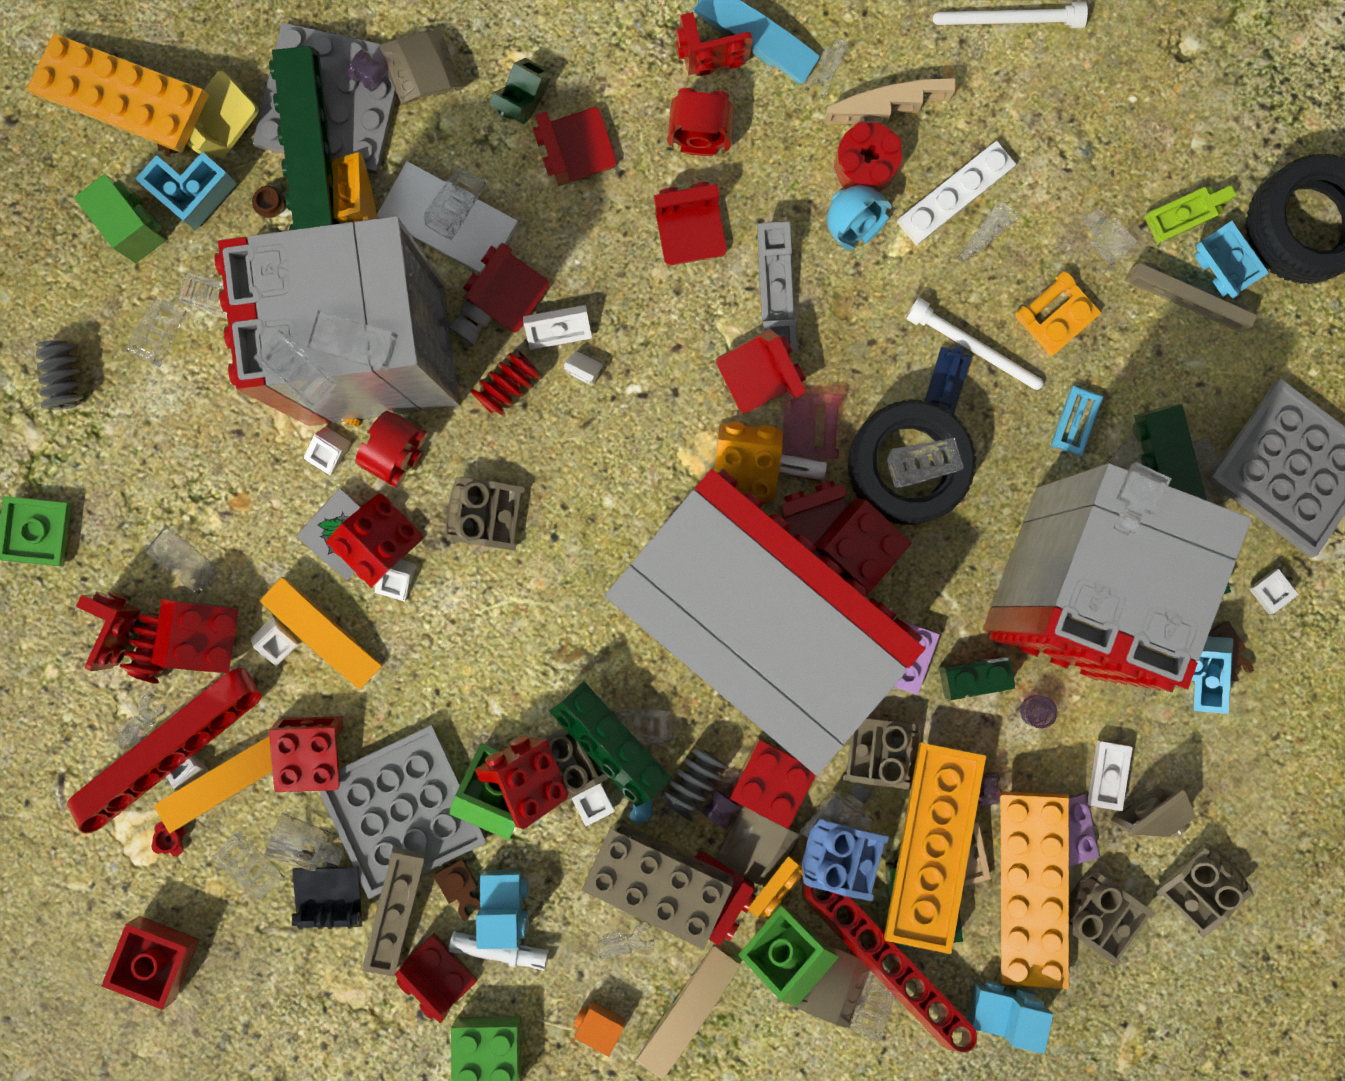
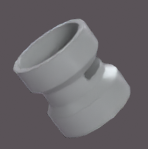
[448,301,492,345]

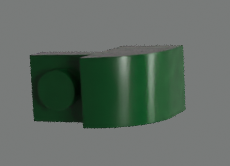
[489,58,553,124]

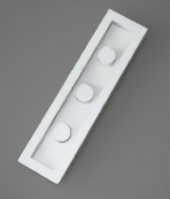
[897,140,1016,246]

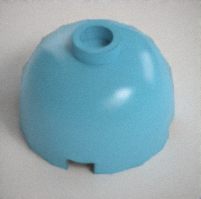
[827,185,892,250]

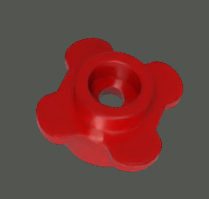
[151,821,187,856]

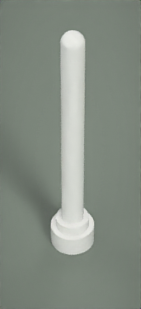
[932,2,1088,29]
[905,297,1043,390]

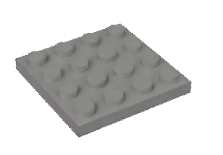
[253,22,397,174]
[1207,379,1345,558]
[319,724,488,899]

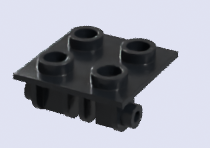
[292,867,363,930]

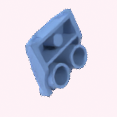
[802,819,889,901]

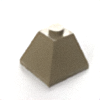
[1111,782,1196,837]

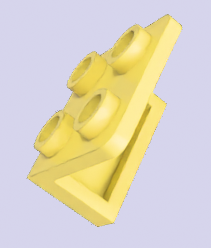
[187,71,259,159]

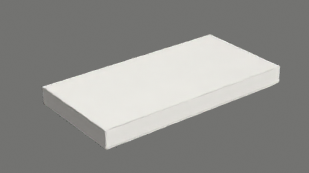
[377,161,519,273]

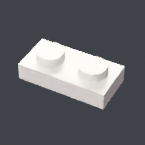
[523,305,592,350]
[1087,741,1133,811]

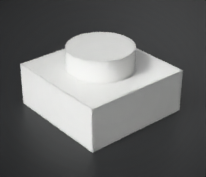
[1249,569,1299,614]
[572,783,615,826]

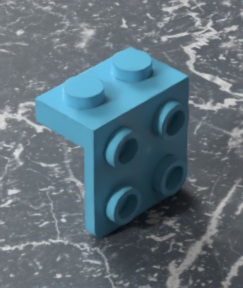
[1194,220,1269,298]

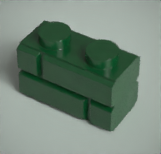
[939,656,1015,700]

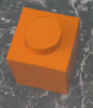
[572,1000,625,1057]

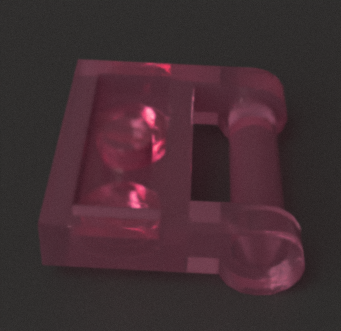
[782,392,842,460]

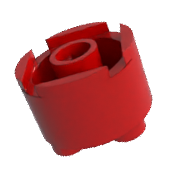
[667,88,734,156]
[834,122,902,192]
[355,411,428,488]

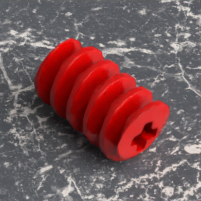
[470,349,542,416]
[120,612,164,684]

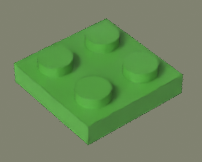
[0,496,72,567]

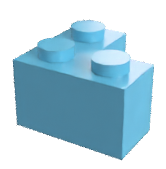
[135,152,238,231]
[1191,636,1233,714]
[476,869,529,949]
[966,980,1053,1054]

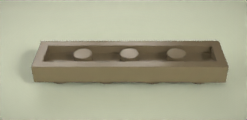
[1125,262,1257,333]
[362,847,425,977]

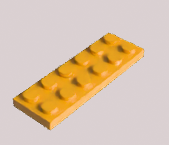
[26,33,209,153]
[884,742,986,954]
[1000,791,1069,990]

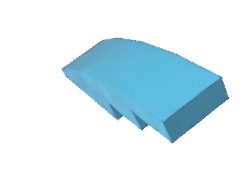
[692,0,820,84]

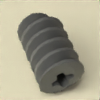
[35,341,83,410]
[662,748,729,821]

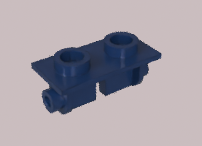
[925,347,972,415]

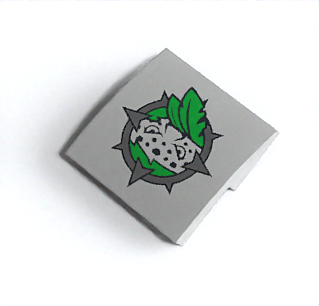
[296,487,362,580]

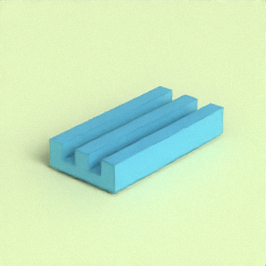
[1050,386,1104,457]

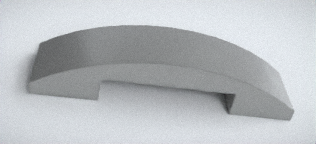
[757,221,797,351]

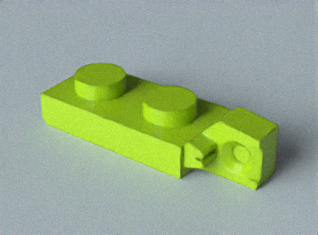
[1144,185,1237,245]

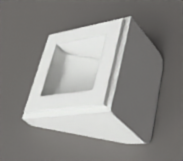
[564,352,603,386]
[304,427,351,475]
[374,559,416,602]
[251,617,299,666]
[166,755,209,790]

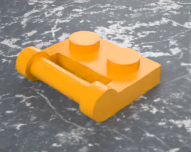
[1015,271,1101,357]
[748,857,803,920]

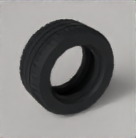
[1246,153,1345,284]
[848,399,976,525]

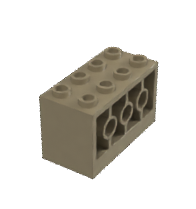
[581,820,734,949]

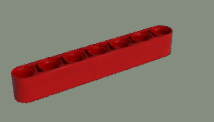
[67,668,262,834]
[801,884,977,1053]

